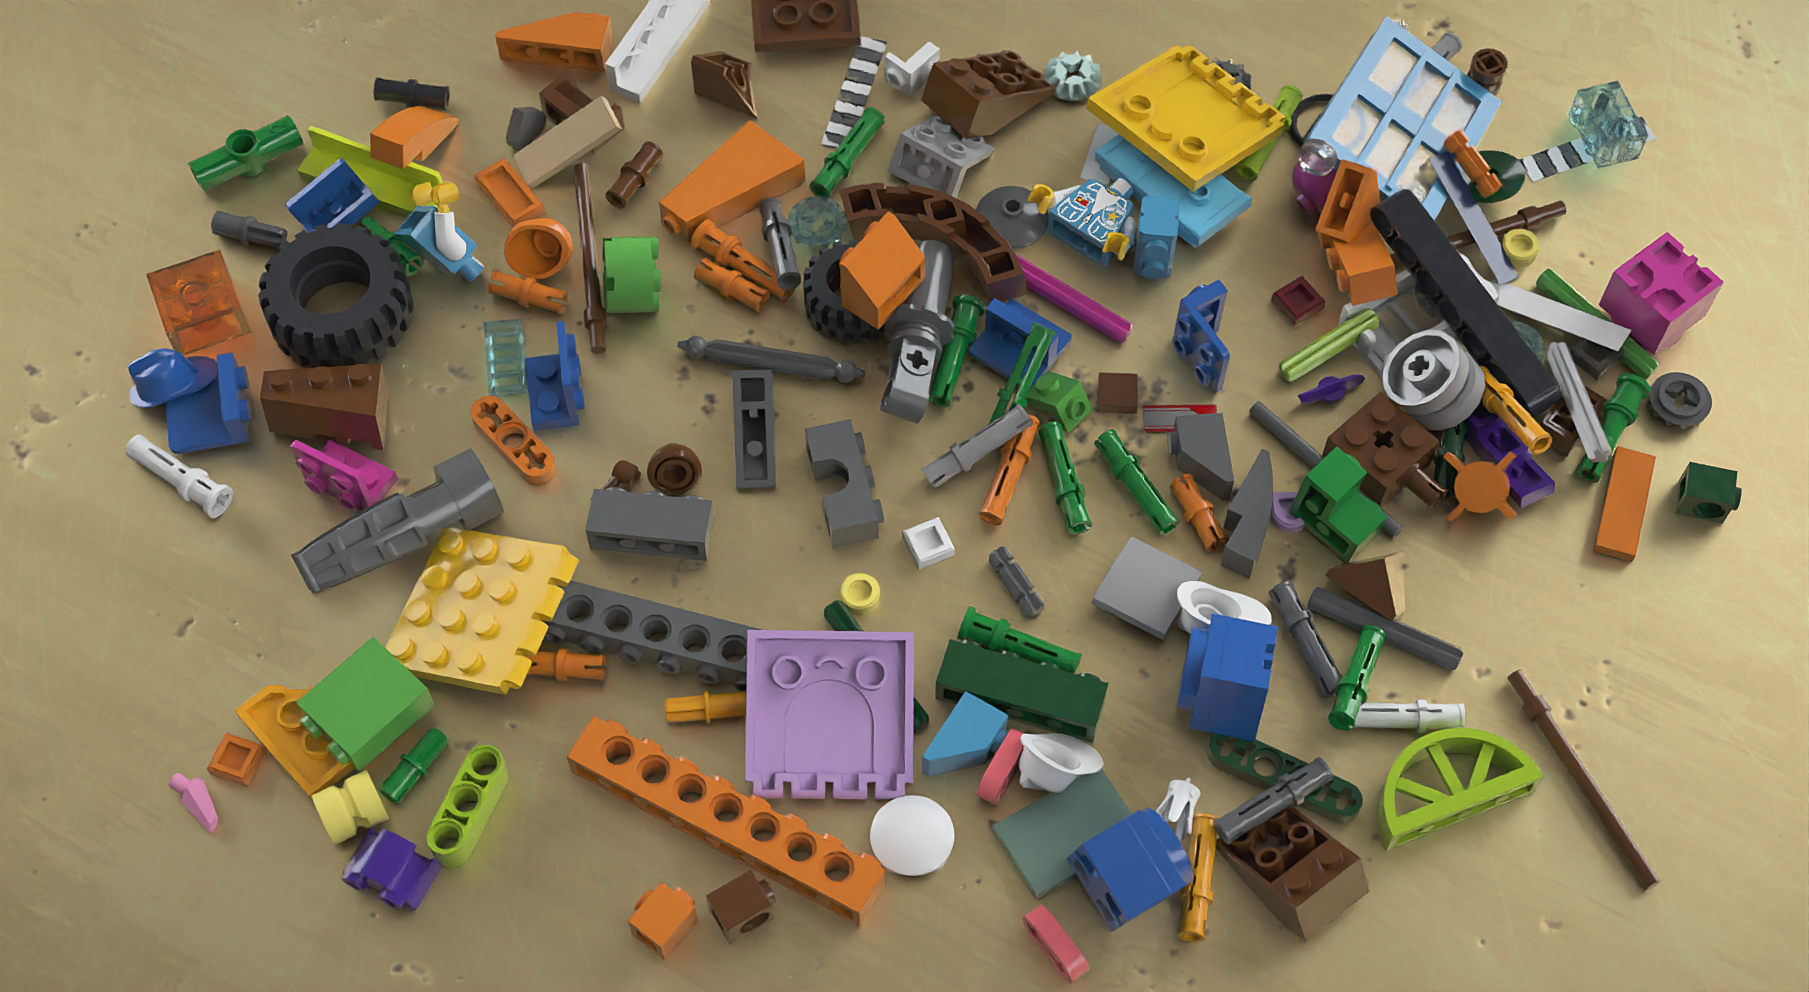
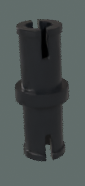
[373,77,450,110]

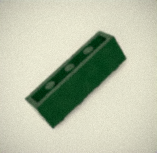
[935,639,1109,743]

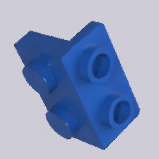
[285,158,380,233]

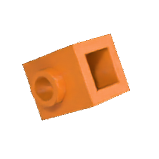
[628,882,698,960]

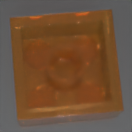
[146,249,251,355]

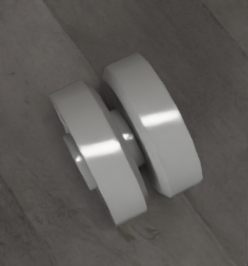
[1382,330,1485,431]

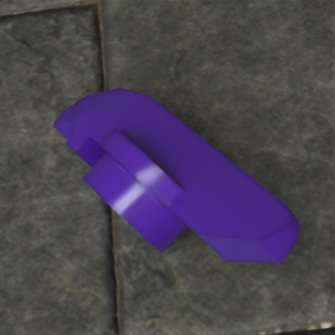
[1298,374,1365,404]

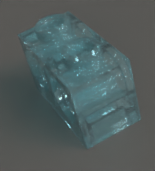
[1569,80,1648,169]

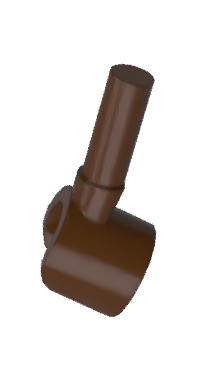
[590,460,641,500]

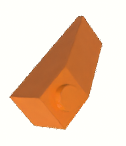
[495,12,613,72]

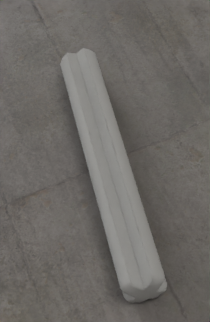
[1546,342,1612,463]

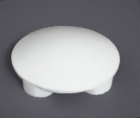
[870,795,954,876]

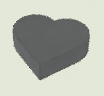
[506,107,546,151]

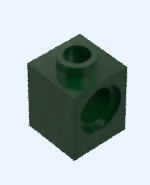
[1675,462,1742,524]

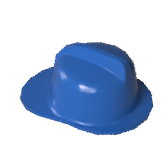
[128,348,218,408]

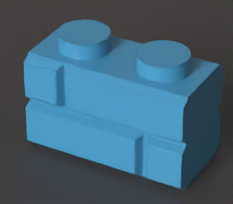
[1133,196,1180,279]

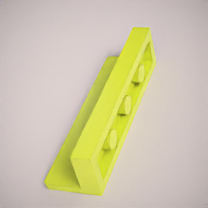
[298,126,443,217]

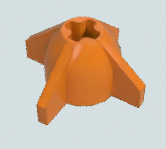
[1443,451,1517,522]

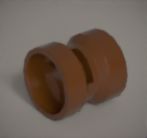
[1467,48,1508,96]

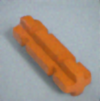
[1444,130,1502,198]

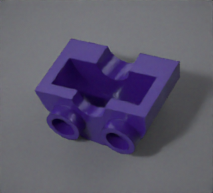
[341,828,442,911]

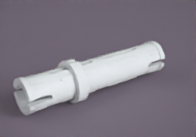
[1352,700,1465,733]

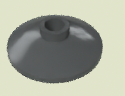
[976,186,1049,249]

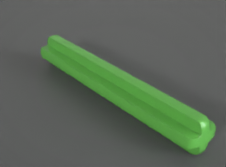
[1536,268,1659,379]

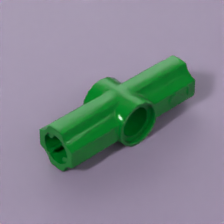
[188,115,304,192]

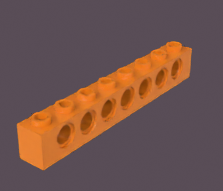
[566,716,885,927]

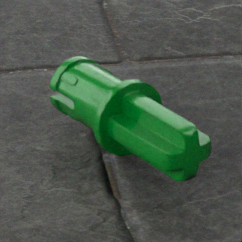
[377,728,449,805]

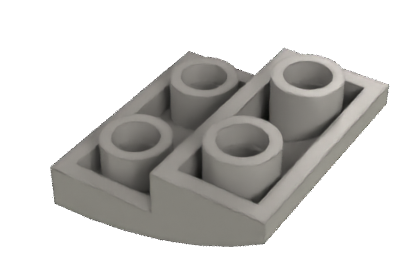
[1091,537,1203,640]

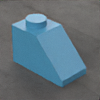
[922,691,1008,776]

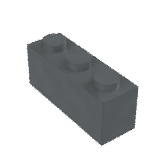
[585,487,715,561]

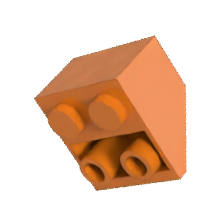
[839,211,925,330]

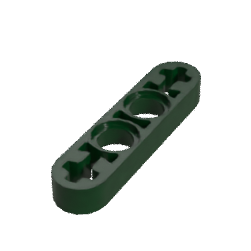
[1207,733,1363,824]

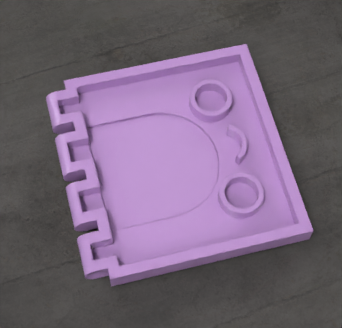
[745,630,914,799]

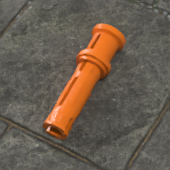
[690,219,796,302]

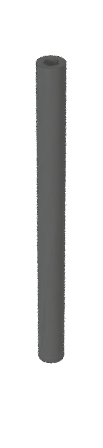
[1249,401,1404,539]

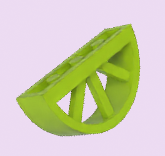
[1377,728,1544,851]

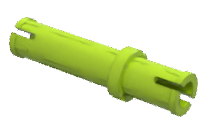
[1236,85,1303,181]

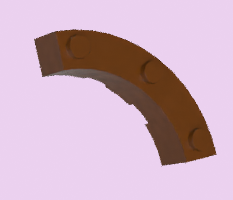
[839,183,1027,303]

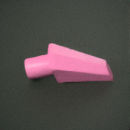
[169,773,218,832]

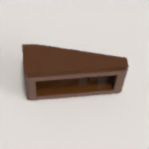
[1539,385,1608,457]

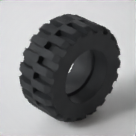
[258,223,413,368]

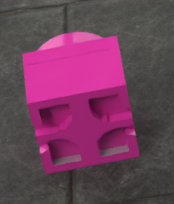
[1599,232,1724,355]

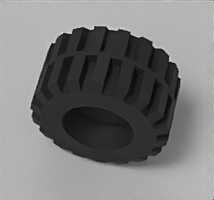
[803,240,885,344]

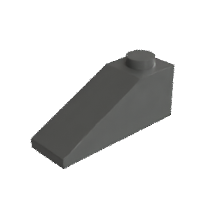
[732,369,776,488]

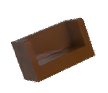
[539,69,625,154]

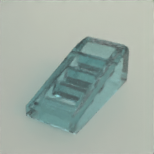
[483,318,528,397]

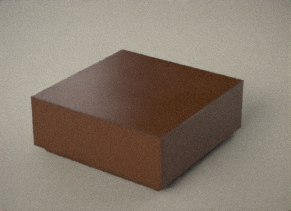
[1098,372,1138,414]

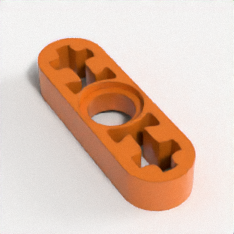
[471,396,556,486]

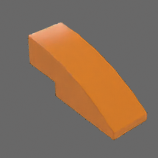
[370,106,459,169]

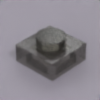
[1570,338,1625,381]

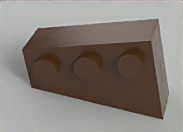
[260,363,389,450]

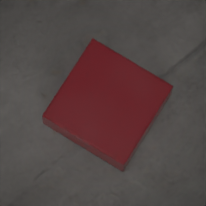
[1271,276,1326,327]

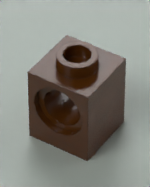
[706,870,777,944]

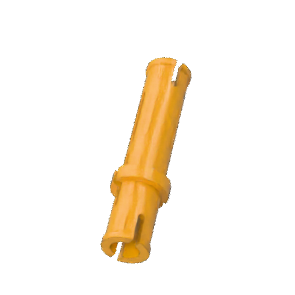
[1480,366,1552,455]
[1177,813,1218,942]

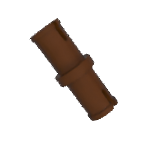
[605,141,664,209]

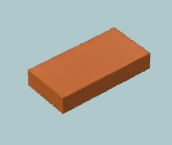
[474,158,546,228]

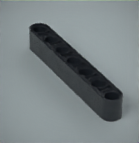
[1370,188,1561,419]

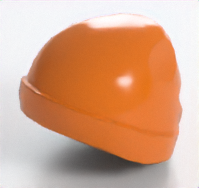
[504,218,573,279]

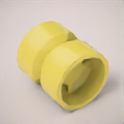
[312,770,390,845]

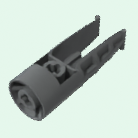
[291,448,504,594]

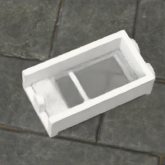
[1338,252,1499,378]

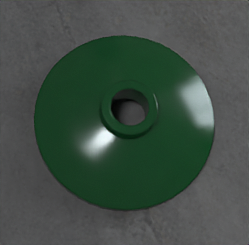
[1461,150,1525,203]

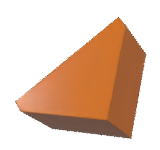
[1315,159,1380,243]

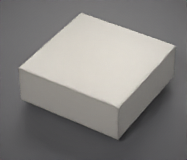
[902,517,955,570]

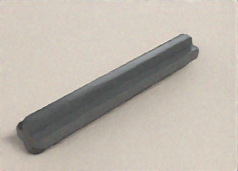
[1308,587,1464,670]

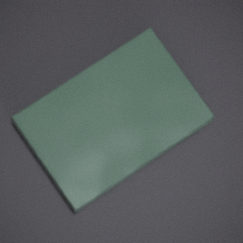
[992,769,1132,900]

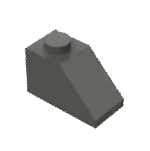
[1167,413,1234,500]

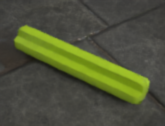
[1279,308,1380,382]

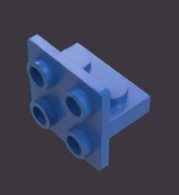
[969,298,1072,388]

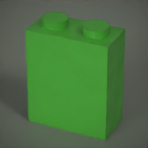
[296,637,435,772]

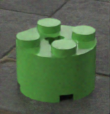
[602,236,661,313]

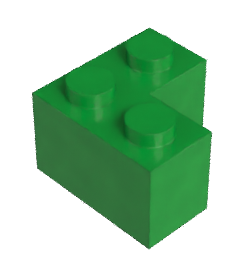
[1288,447,1388,563]

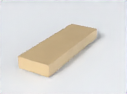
[513,96,622,188]

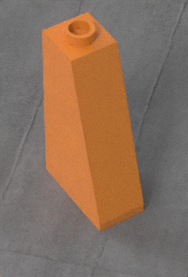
[659,120,806,243]

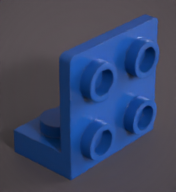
[525,321,585,431]

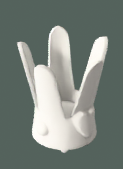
[1156,778,1201,842]

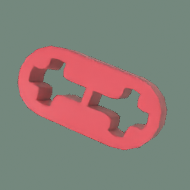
[977,728,1024,805]
[1023,905,1089,984]

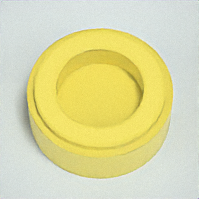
[1501,229,1540,267]
[840,573,880,615]

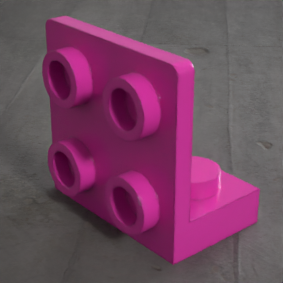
[290,440,398,512]

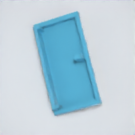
[1095,134,1252,248]

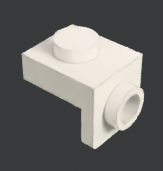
[884,42,940,97]

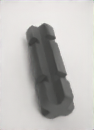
[989,546,1045,618]

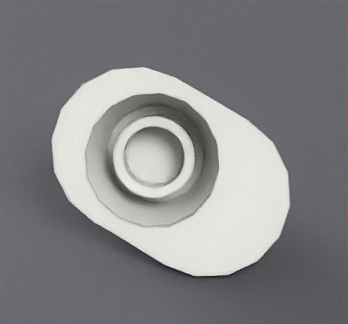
[1177,581,1272,634]
[1018,733,1104,793]

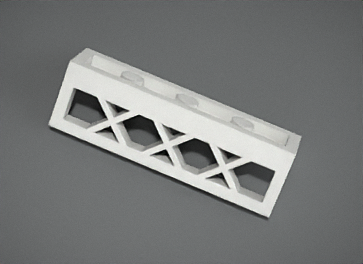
[605,0,710,104]

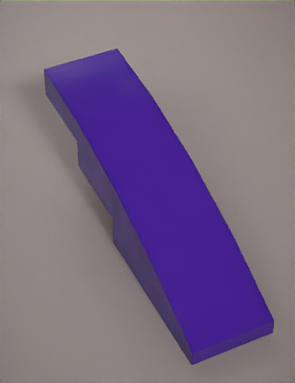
[1457,398,1555,508]

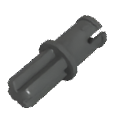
[211,211,288,248]

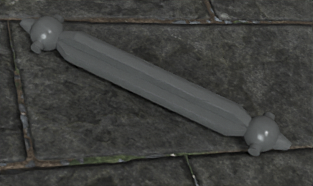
[677,336,865,383]

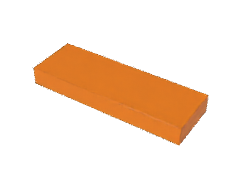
[1593,446,1656,562]

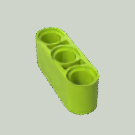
[426,745,509,869]

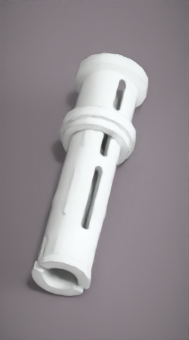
[126,435,233,518]

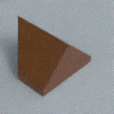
[691,51,758,119]
[1325,551,1405,622]

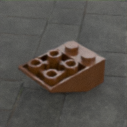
[921,50,1056,139]
[1216,805,1370,942]

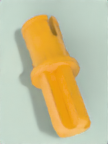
[665,691,746,723]

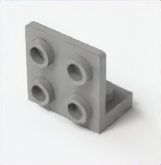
[888,116,994,198]

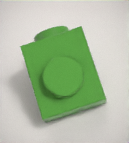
[1025,371,1092,433]

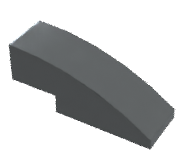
[1221,449,1273,579]

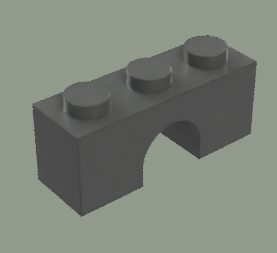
[805,419,884,548]

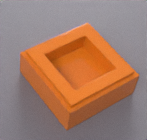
[206,732,266,787]

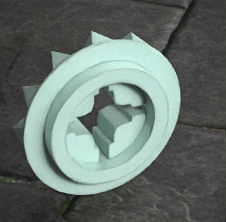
[1044,50,1101,101]

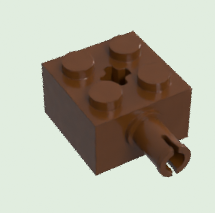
[1322,392,1448,510]

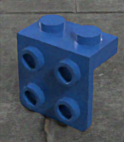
[1172,280,1230,393]
[165,353,252,454]

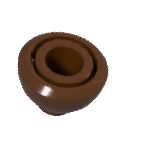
[647,443,702,495]

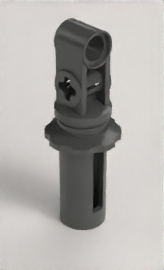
[880,240,956,424]

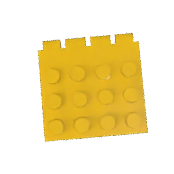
[1086,45,1287,192]
[385,527,579,695]

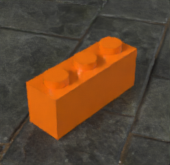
[1317,211,1398,306]

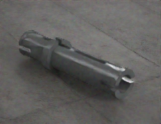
[759,197,801,290]
[1268,581,1343,698]
[1213,757,1333,845]

